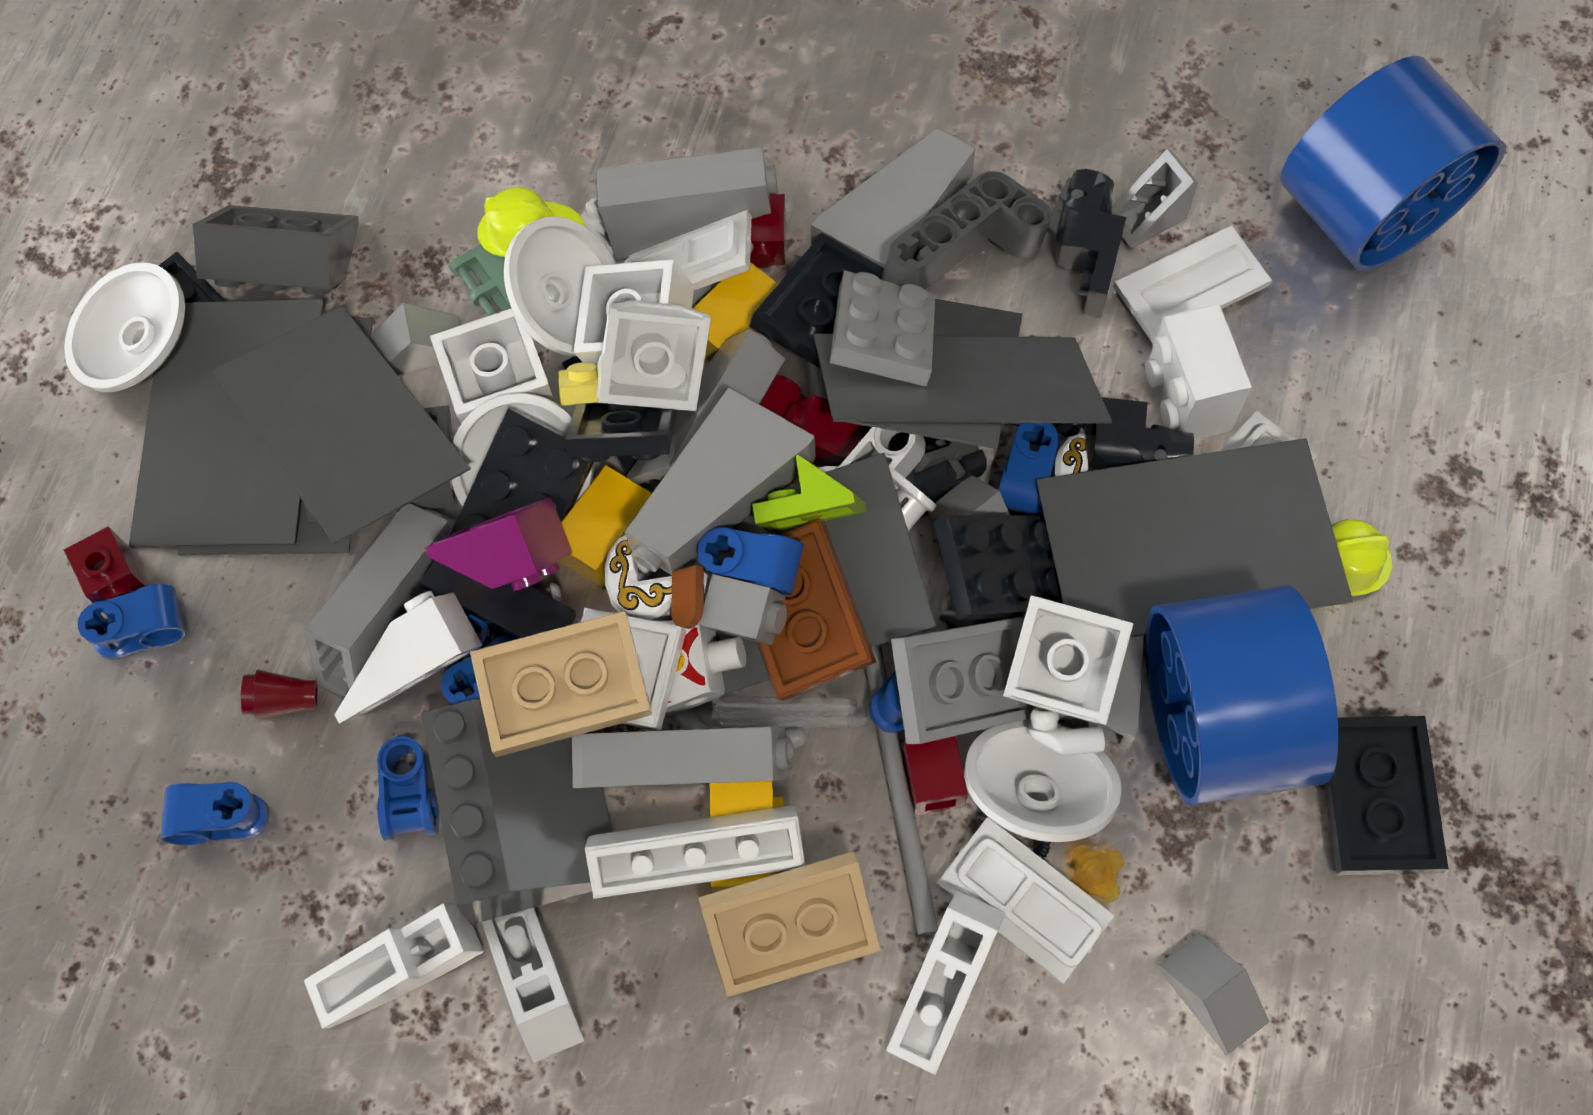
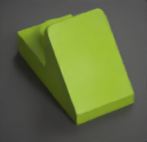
[752,454,867,532]

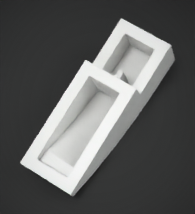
[304,903,484,1029]

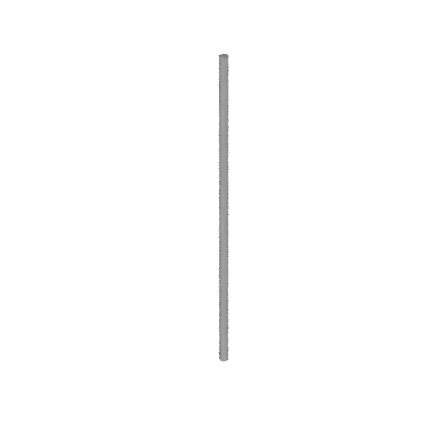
[785,255,938,936]

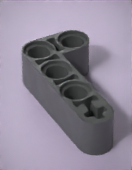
[881,171,1052,290]

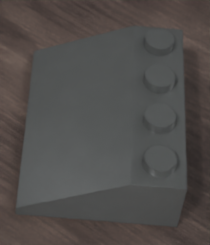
[421,699,613,925]

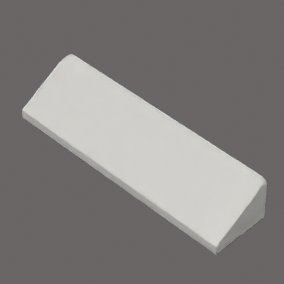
[585,805,805,899]

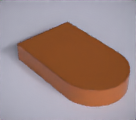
[671,565,704,629]

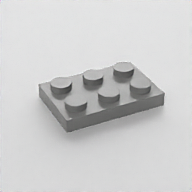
[830,271,935,387]
[891,617,1034,744]

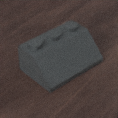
[193,205,359,295]

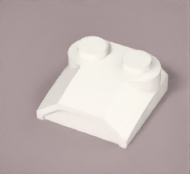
[596,300,711,411]
[1003,595,1134,725]

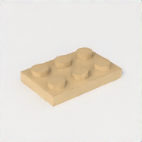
[470,611,652,757]
[698,851,881,997]

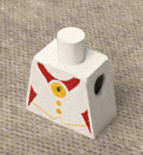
[655,620,746,719]

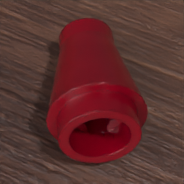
[241,670,318,720]

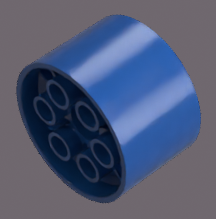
[1280,56,1506,271]
[1145,585,1338,806]

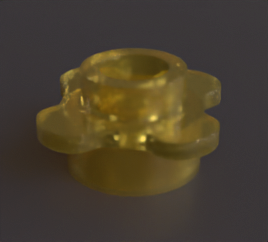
[1070,845,1124,902]

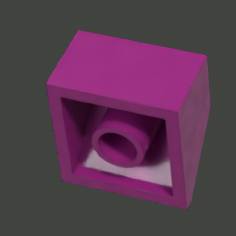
[424,497,572,591]

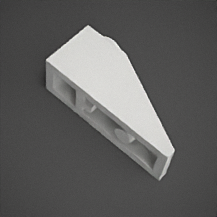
[335,591,482,724]
[886,891,1005,1075]
[482,907,584,1063]

